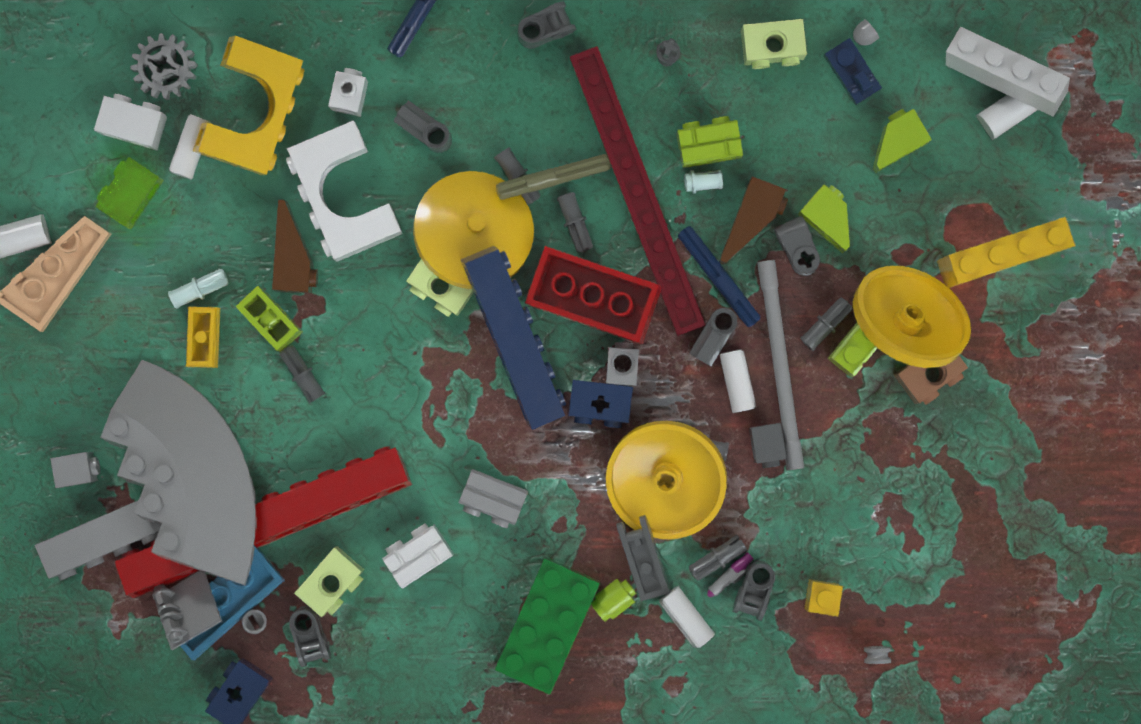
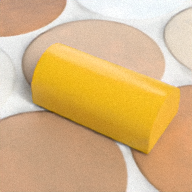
[186,307,221,368]

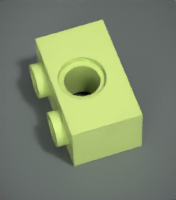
[741,19,807,69]
[406,259,473,317]
[294,546,364,617]

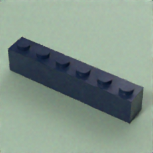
[461,246,566,430]

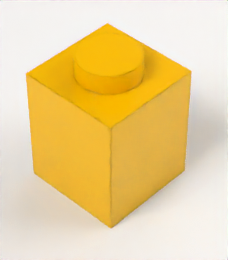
[804,579,843,616]

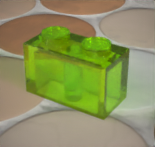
[95,157,164,229]

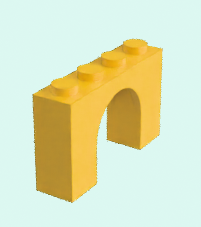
[192,36,304,175]
[937,217,1075,288]

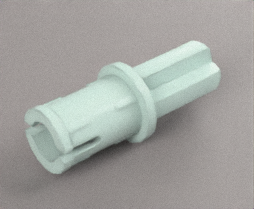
[168,269,229,309]

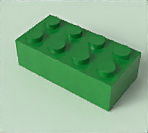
[495,557,600,695]

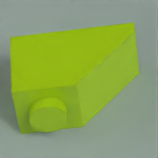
[873,109,932,173]
[797,184,850,253]

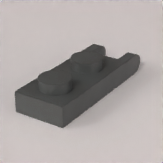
[616,515,671,601]

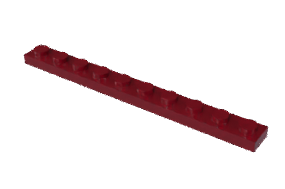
[570,46,705,336]

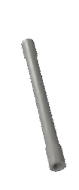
[757,260,804,470]

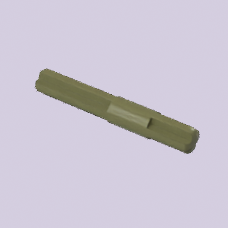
[496,154,611,200]

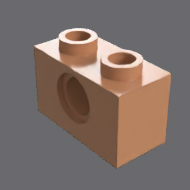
[894,356,968,405]

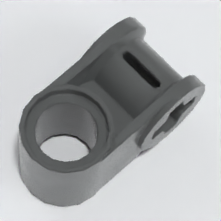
[517,1,577,49]
[774,216,820,276]
[732,560,775,621]
[289,606,331,667]

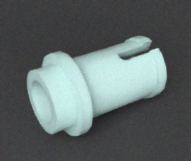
[684,170,723,194]

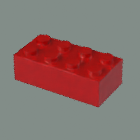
[525,246,662,345]

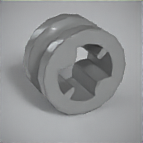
[864,646,892,664]

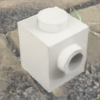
[328,68,368,117]

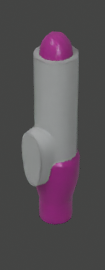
[707,552,754,597]

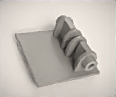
[152,571,222,650]

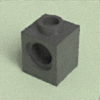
[749,423,787,468]

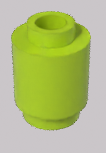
[591,578,637,622]

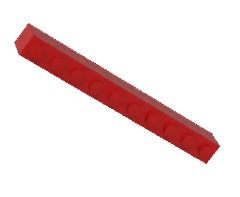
[115,446,412,598]

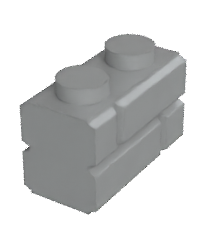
[459,469,529,528]

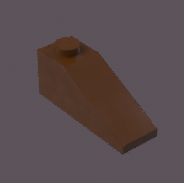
[719,176,788,265]
[272,200,318,294]

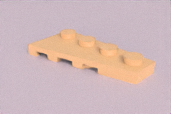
[0,216,111,332]

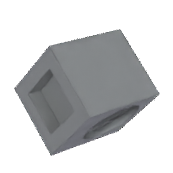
[606,342,639,386]
[50,452,101,488]

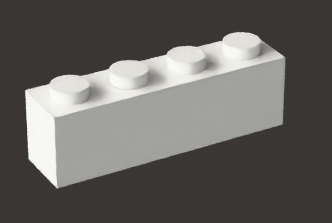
[946,27,1070,117]

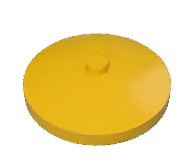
[413,171,534,289]
[853,266,971,368]
[606,421,727,539]

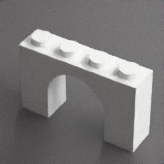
[286,120,403,262]

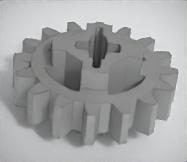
[130,33,198,100]

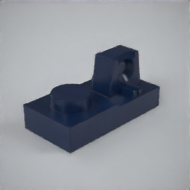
[824,38,882,105]

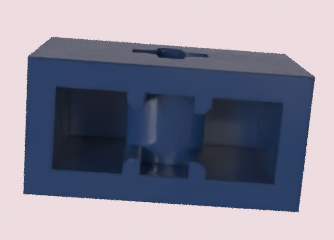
[569,380,633,428]
[205,658,273,724]

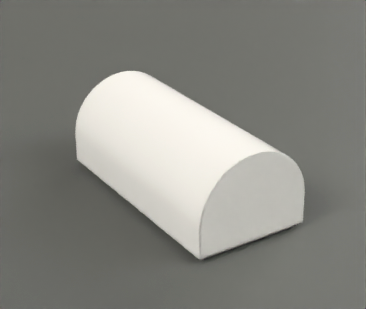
[976,95,1038,140]
[169,114,212,180]
[0,214,52,258]
[720,350,756,413]
[659,586,715,648]

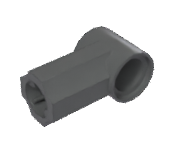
[394,100,452,153]
[689,308,737,367]

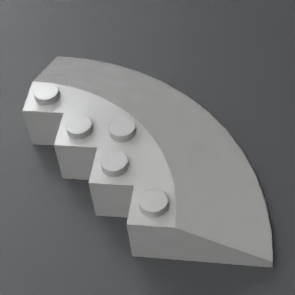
[100,360,257,586]

